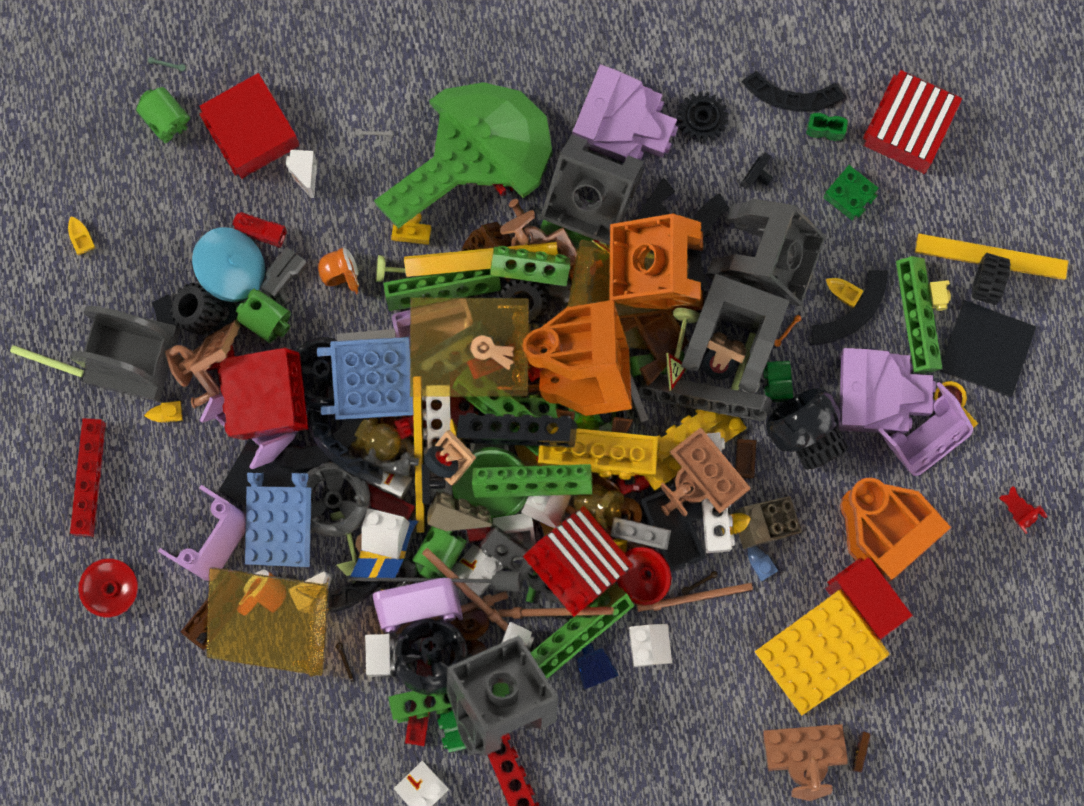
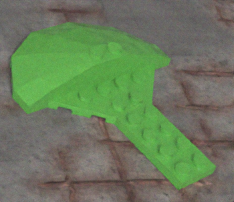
[374,82,553,229]

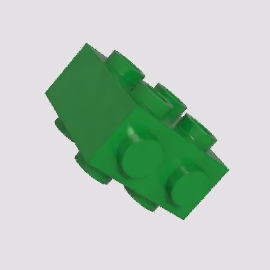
[823,165,878,221]

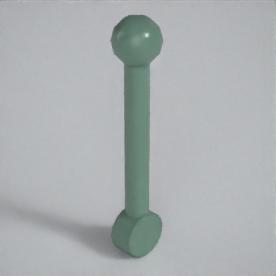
[148,57,186,72]

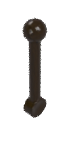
[682,571,718,595]
[335,643,354,682]

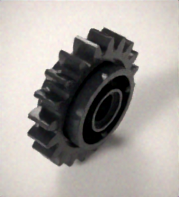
[677,91,729,143]

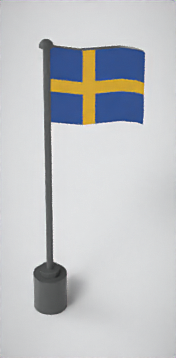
[346,521,522,591]

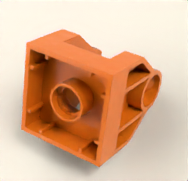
[609,213,703,311]
[522,300,632,416]
[840,477,951,582]

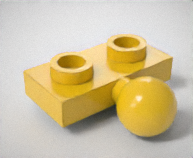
[391,213,432,245]

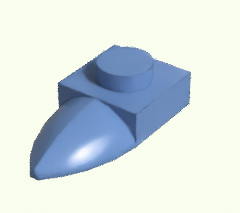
[748,546,778,582]

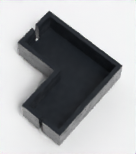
[639,486,718,573]

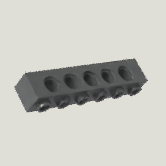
[481,525,566,608]

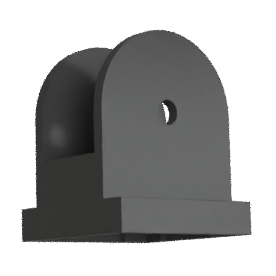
[70,306,181,402]

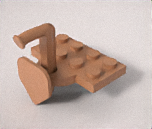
[500,199,582,295]
[165,319,241,409]
[660,428,751,516]
[763,724,848,801]

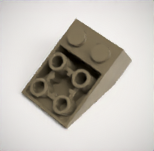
[427,491,492,531]
[732,496,802,549]

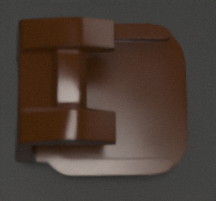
[462,222,512,251]

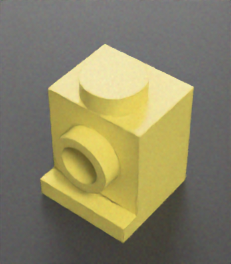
[929,280,951,311]

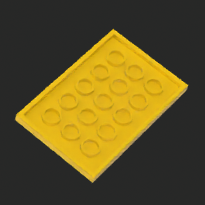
[754,589,890,716]

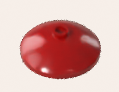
[617,547,671,605]
[78,558,138,618]

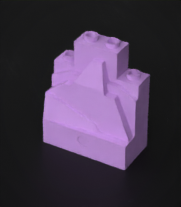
[572,64,678,162]
[838,348,936,434]

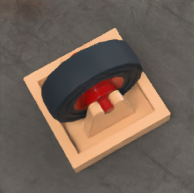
[702,332,746,380]
[424,430,476,486]

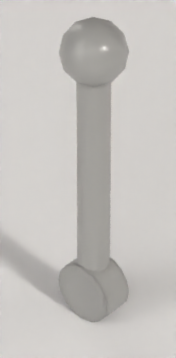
[355,129,394,137]

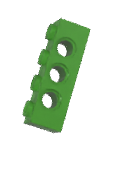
[490,246,570,286]

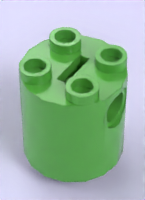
[136,87,190,143]
[236,289,291,343]
[412,526,467,578]

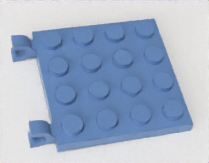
[317,337,414,420]
[245,473,311,567]

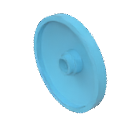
[192,227,265,302]

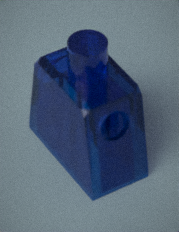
[577,643,619,690]

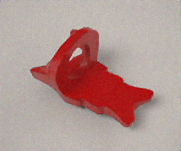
[999,486,1048,534]

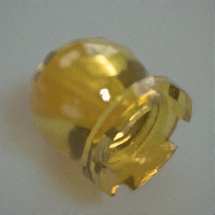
[351,417,401,461]
[574,483,624,529]

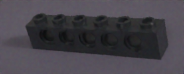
[456,413,577,447]

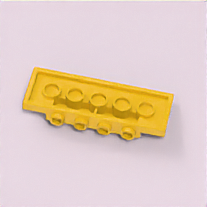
[644,409,747,490]
[538,427,658,479]

